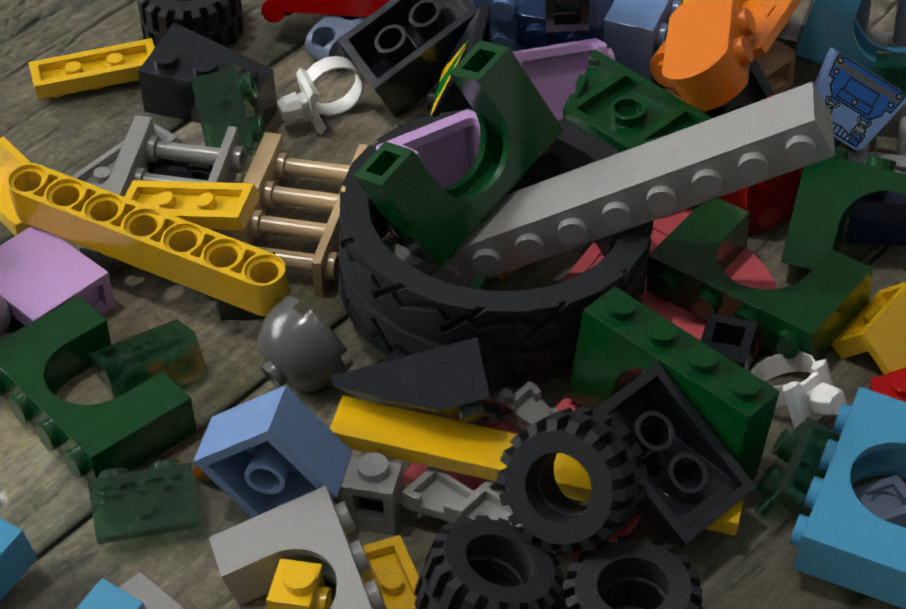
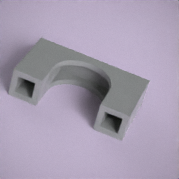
[209,485,387,609]

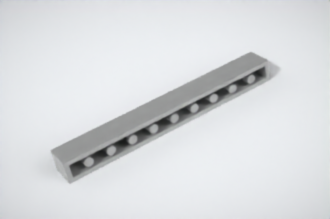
[382,81,835,287]

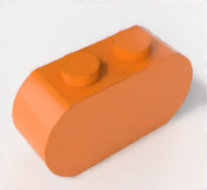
[662,0,756,112]

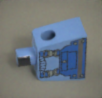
[814,47,906,152]

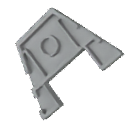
[402,381,590,554]

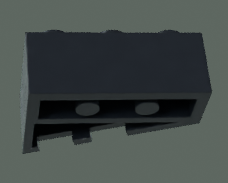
[138,22,278,136]

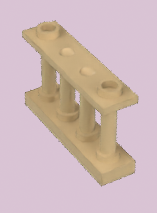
[220,132,368,298]

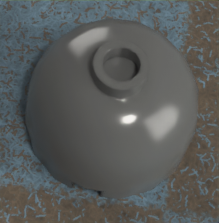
[257,296,354,393]

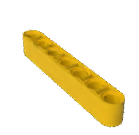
[6,163,291,317]

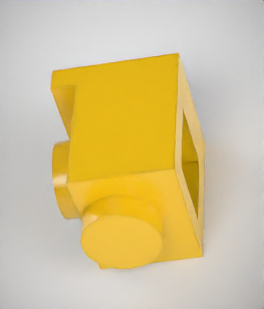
[266,558,334,609]

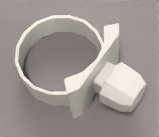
[276,56,364,135]
[749,352,847,434]

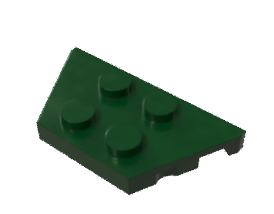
[563,50,712,153]

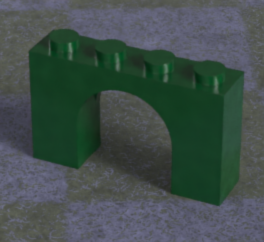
[353,40,564,266]
[781,147,906,270]
[646,198,873,361]
[567,286,780,481]
[0,296,197,492]

